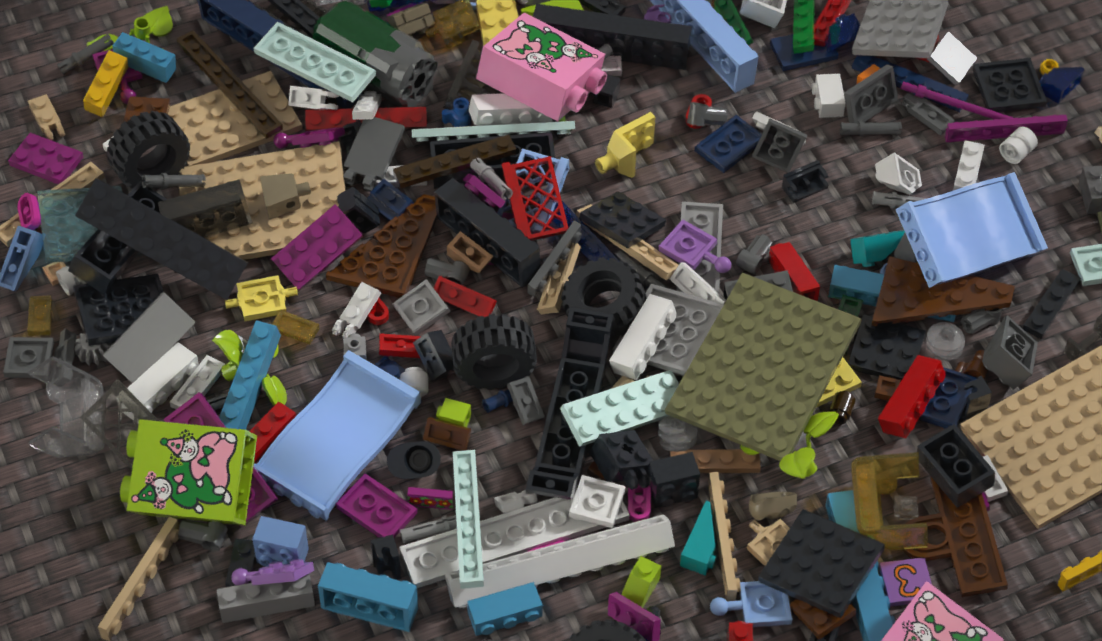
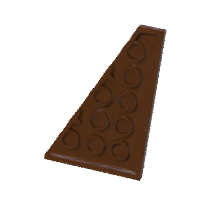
[326,194,437,298]
[871,257,1015,326]

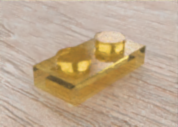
[27,295,52,336]
[272,310,320,345]

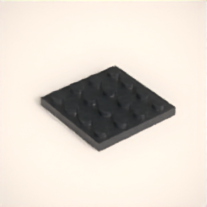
[73,274,164,346]
[758,509,885,618]

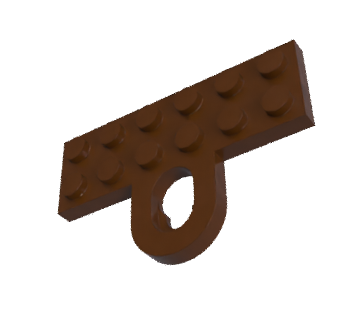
[900,476,1008,597]

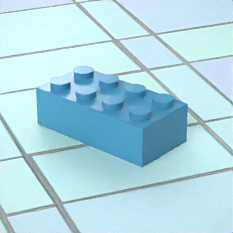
[318,562,418,632]

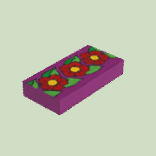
[407,487,454,510]

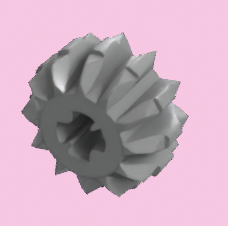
[75,333,112,366]

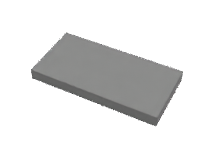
[103,292,196,383]

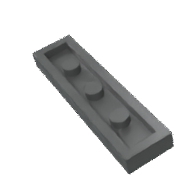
[527,220,582,297]

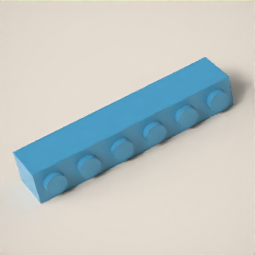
[828,265,956,322]
[219,320,281,430]

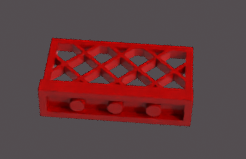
[502,156,568,241]

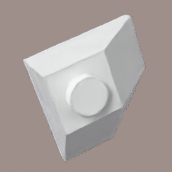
[875,152,922,195]

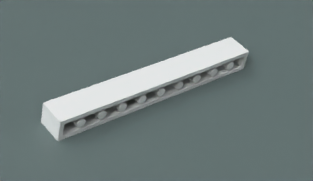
[445,514,675,608]

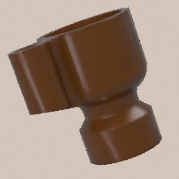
[954,350,988,380]

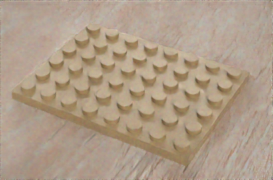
[179,141,346,260]
[960,345,1102,529]

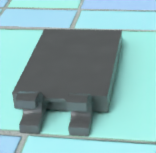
[343,117,404,192]

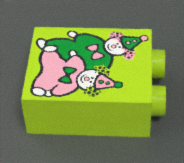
[120,419,257,526]

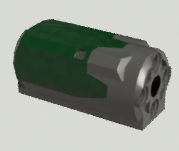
[312,0,438,107]

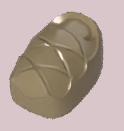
[749,491,797,520]

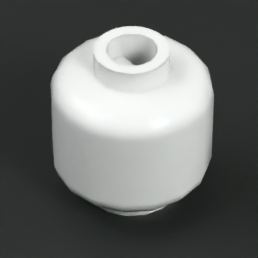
[400,367,429,397]

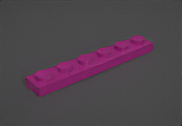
[945,115,1068,142]

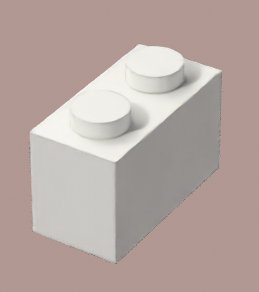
[812,74,845,118]

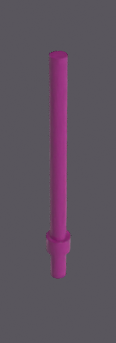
[900,81,1013,119]

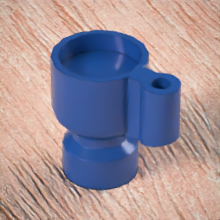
[442,98,472,127]

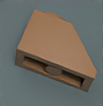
[447,231,493,273]

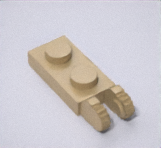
[28,94,65,140]

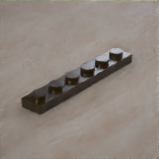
[393,135,516,189]

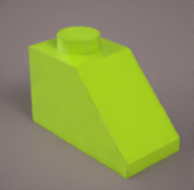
[622,556,661,608]

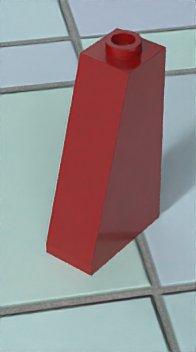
[768,242,820,301]

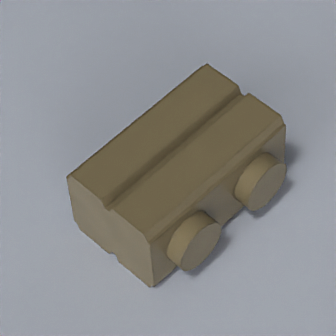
[387,3,435,38]

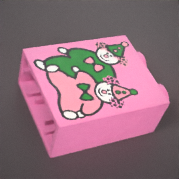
[476,13,607,121]
[881,581,1004,641]

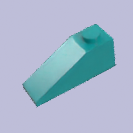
[850,230,905,267]
[680,501,717,576]

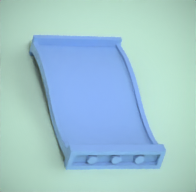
[895,172,1048,288]
[254,350,421,521]

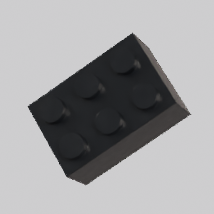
[917,424,995,508]

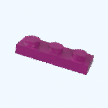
[608,592,661,641]

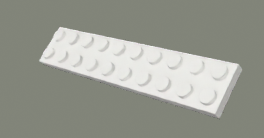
[399,482,629,588]

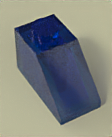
[827,13,860,52]
[1040,67,1085,104]

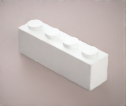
[468,93,552,126]
[609,294,677,380]
[117,342,199,424]

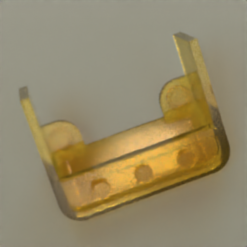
[851,452,928,550]

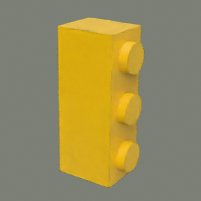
[83,50,128,117]

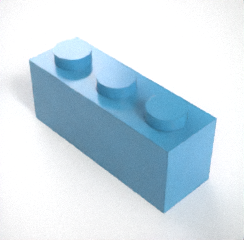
[112,32,176,83]
[467,582,543,636]

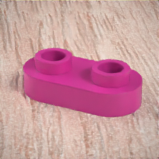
[17,193,41,230]
[628,485,651,522]

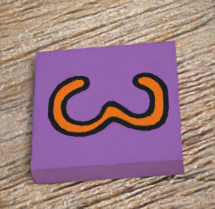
[879,558,932,606]

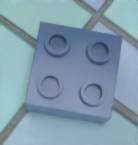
[253,516,309,567]

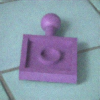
[659,220,731,273]
[231,559,314,586]

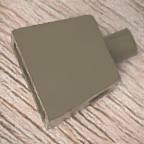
[260,173,311,219]

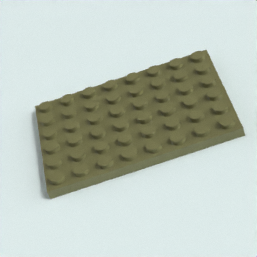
[665,273,861,461]

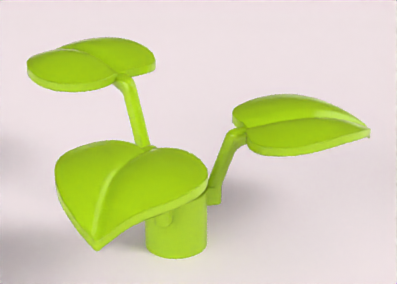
[87,6,173,52]
[212,330,287,406]
[740,412,839,479]

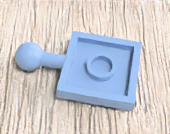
[710,581,792,627]

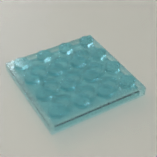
[37,186,122,263]

